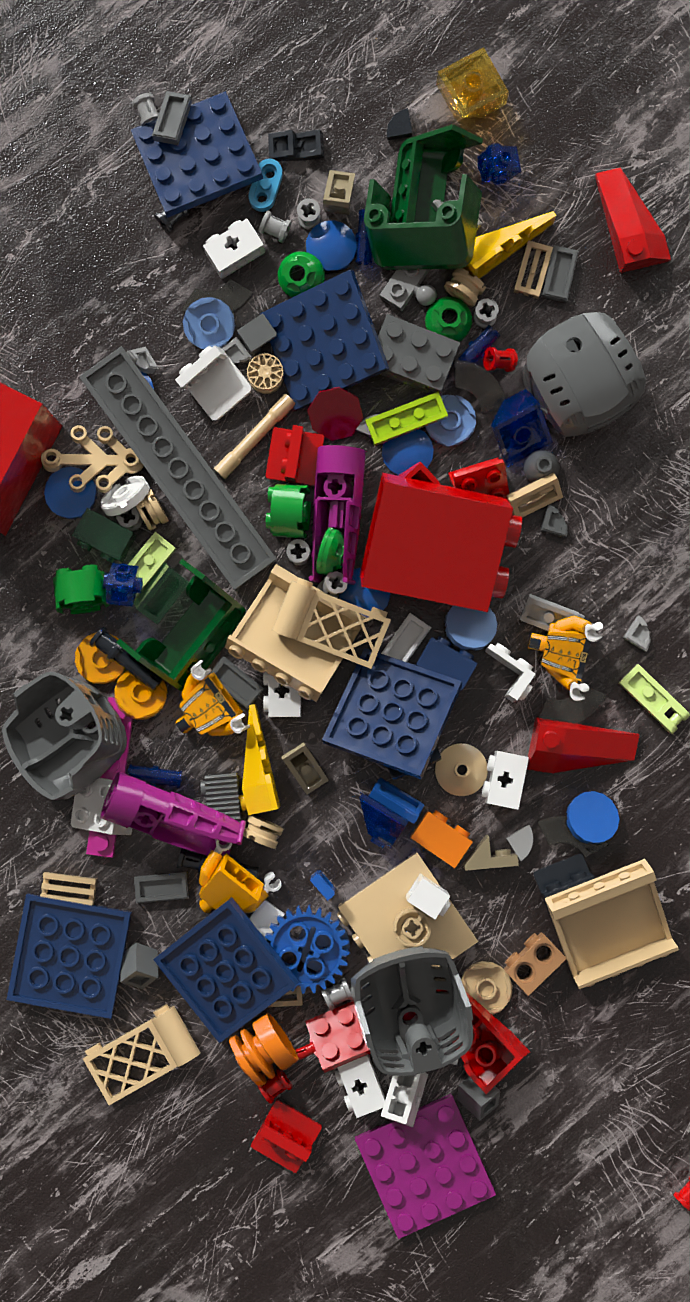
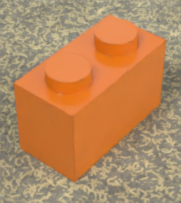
[410,810,473,868]

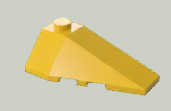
[463,211,556,279]
[239,704,281,815]

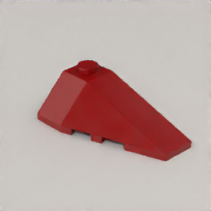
[595,167,671,273]
[527,717,639,773]
[436,989,530,1094]

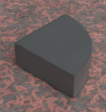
[540,505,567,538]

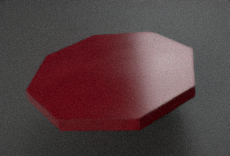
[308,387,363,441]

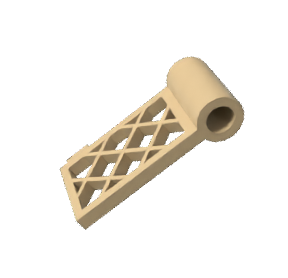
[272,577,391,669]
[83,1004,201,1105]

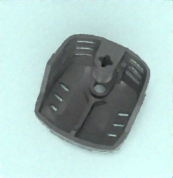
[522,312,646,437]
[2,672,127,800]
[351,946,473,1076]

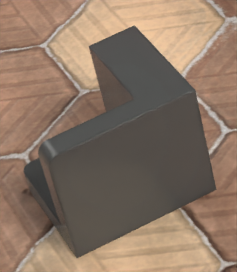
[237,313,277,358]
[120,943,158,989]
[457,1076,500,1121]

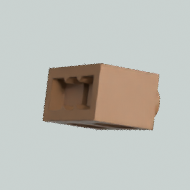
[504,932,567,996]

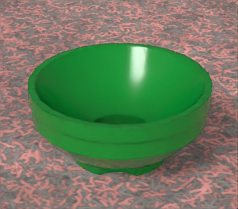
[278,252,325,298]
[425,297,472,342]
[316,527,344,575]

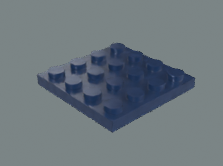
[131,91,263,218]
[260,270,389,411]
[322,648,462,779]
[7,893,132,1019]
[153,897,299,1043]

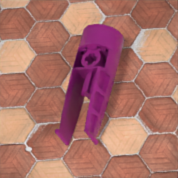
[309,445,366,585]
[100,772,246,856]

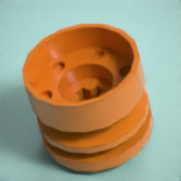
[229,1012,299,1087]

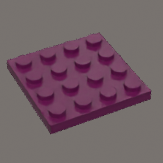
[355,1093,496,1239]

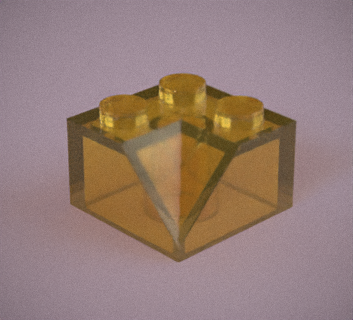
[436,47,509,118]

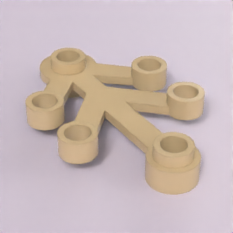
[41,425,144,493]

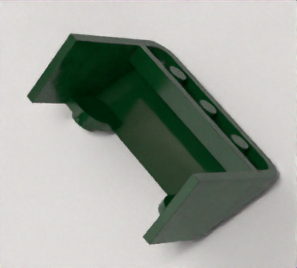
[389,124,483,223]
[364,174,482,270]
[116,559,246,691]

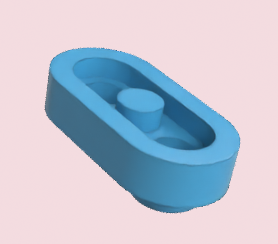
[249,159,283,212]

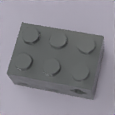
[378,314,460,395]

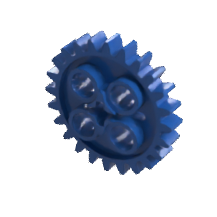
[265,905,350,994]

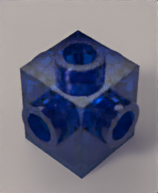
[477,143,521,185]
[103,563,143,607]

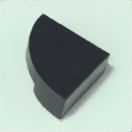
[387,108,412,141]

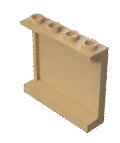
[225,564,367,702]
[337,851,478,967]
[545,859,679,989]

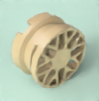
[444,268,486,307]
[247,354,284,394]
[136,489,169,531]
[243,815,284,849]
[393,907,431,947]

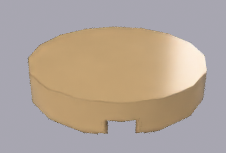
[461,961,512,1015]

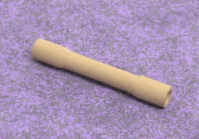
[214,394,295,479]

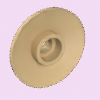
[435,743,488,796]

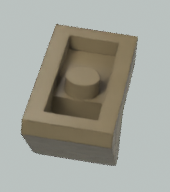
[323,170,355,215]
[282,742,329,794]
[463,835,519,871]

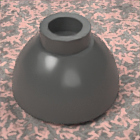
[523,450,560,483]

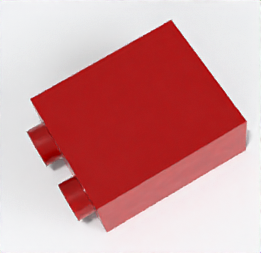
[0,383,62,536]
[360,473,522,612]

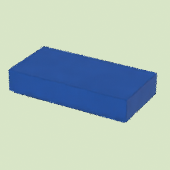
[369,777,424,824]
[310,870,336,901]

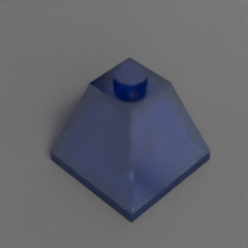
[491,389,553,467]
[359,792,408,848]

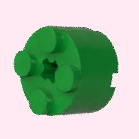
[265,484,311,538]
[53,565,109,614]

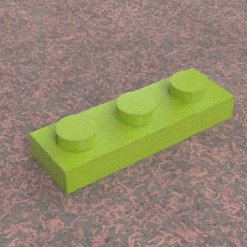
[365,391,448,446]

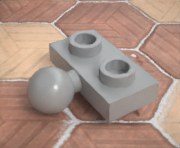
[380,269,437,312]

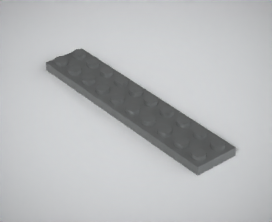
[79,346,277,590]

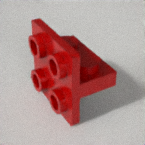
[266,425,324,486]
[448,457,510,500]
[251,1100,322,1173]

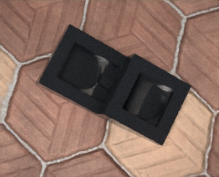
[268,129,324,161]

